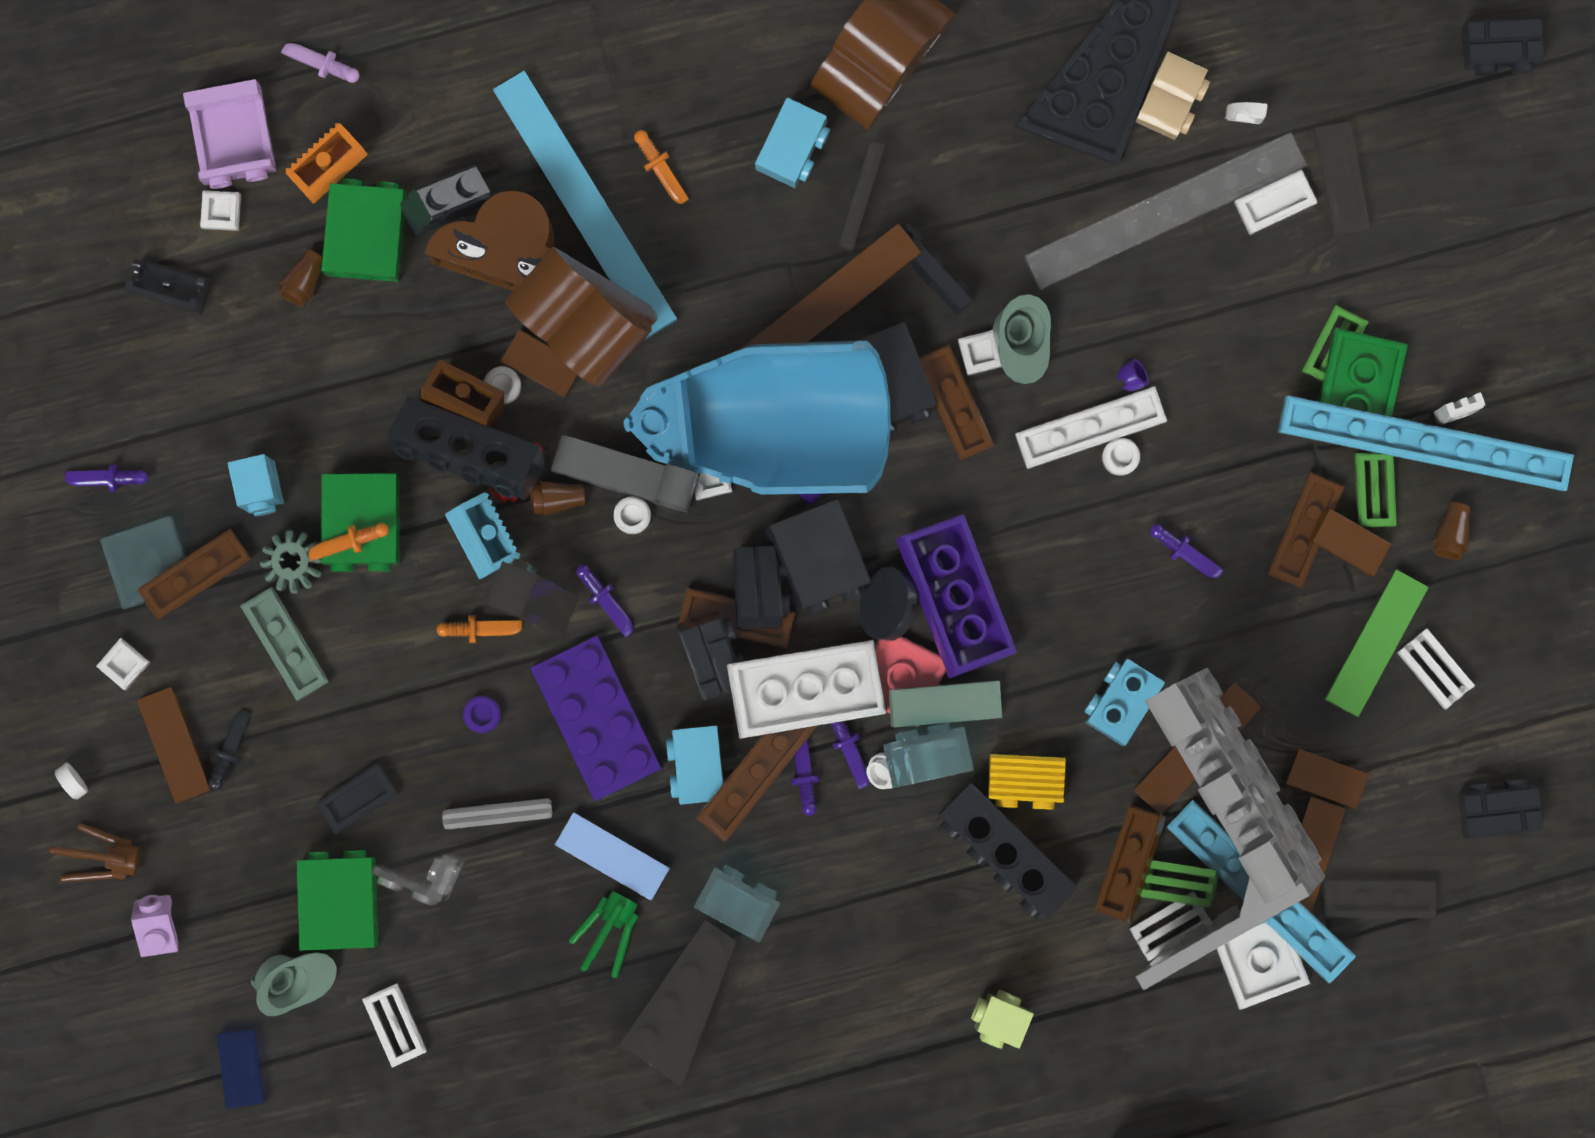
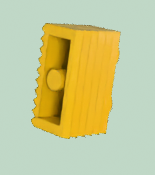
[987,754,1066,810]

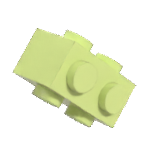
[971,989,1034,1049]

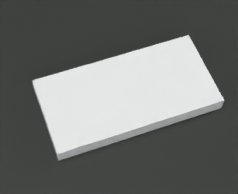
[727,640,886,739]

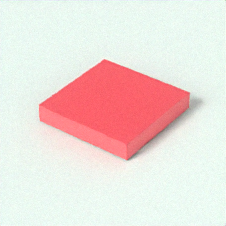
[875,637,946,727]

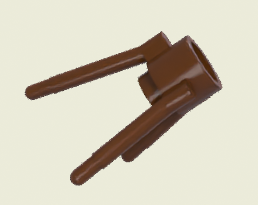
[49,823,140,882]

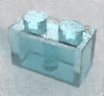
[883,723,974,788]
[694,864,781,943]

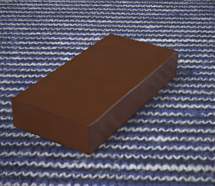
[501,330,578,398]
[1309,508,1391,576]
[1285,749,1369,809]

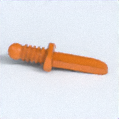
[634,130,689,204]
[308,523,389,561]
[436,615,522,643]

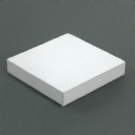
[1216,922,1310,1010]

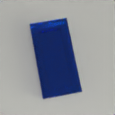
[217,1029,265,1109]

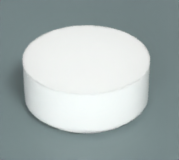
[484,366,521,404]
[1102,438,1140,476]
[614,497,651,534]
[55,762,88,800]

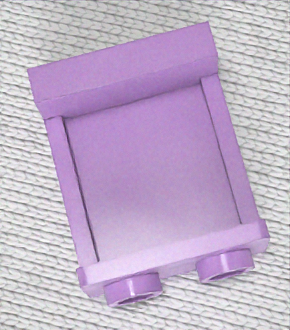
[183,79,277,189]

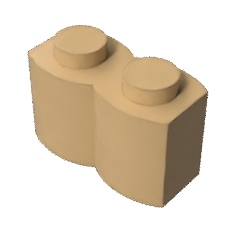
[1135,52,1210,140]

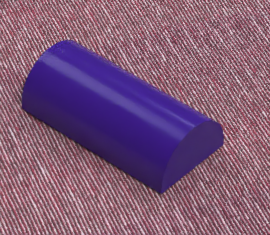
[896,514,1017,678]

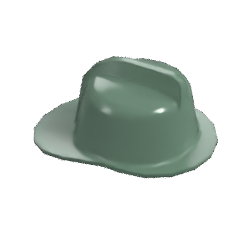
[993,294,1051,384]
[250,952,337,1016]

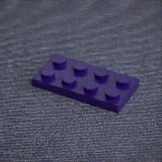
[531,636,662,801]

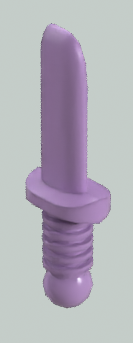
[281,43,359,83]

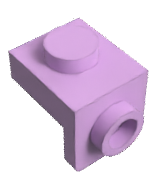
[131,895,179,957]

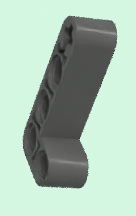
[550,435,699,513]

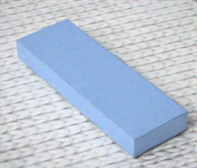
[555,813,670,900]

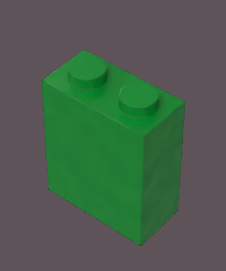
[322,179,407,282]
[322,474,400,572]
[297,850,379,951]

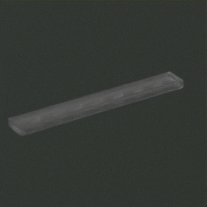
[1025,132,1307,290]

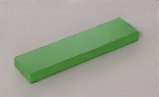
[1324,570,1429,717]

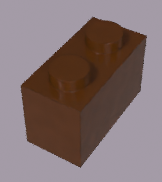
[421,359,505,428]

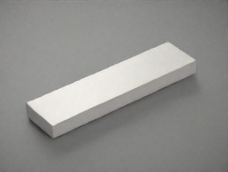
[1015,387,1167,469]

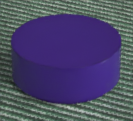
[463,696,501,733]

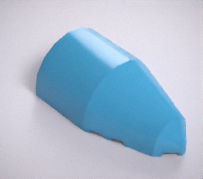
[624,341,891,495]

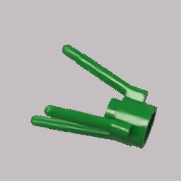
[569,891,639,978]

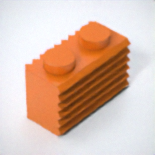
[286,123,367,204]

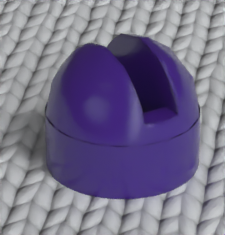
[1117,359,1149,391]

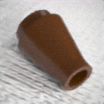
[278,250,323,307]
[530,480,585,517]
[1432,502,1471,560]

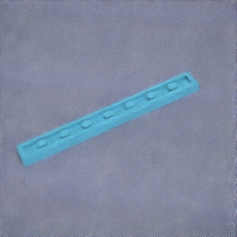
[493,71,677,339]
[1278,396,1574,491]

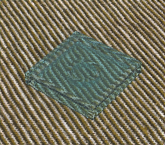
[100,516,185,610]

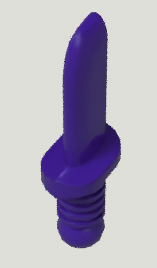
[65,464,148,492]
[1150,524,1224,578]
[576,564,633,637]
[831,721,869,789]
[791,740,819,816]

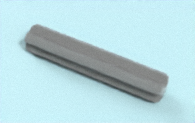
[442,798,553,830]

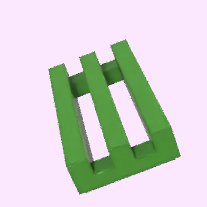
[1301,305,1368,381]
[1355,453,1396,528]
[1140,860,1219,909]

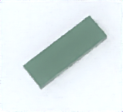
[240,587,330,701]
[889,680,1002,727]

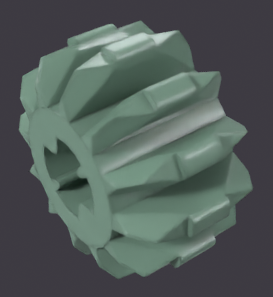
[260,530,322,594]

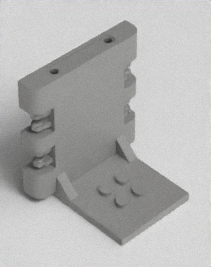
[1136,668,1326,990]

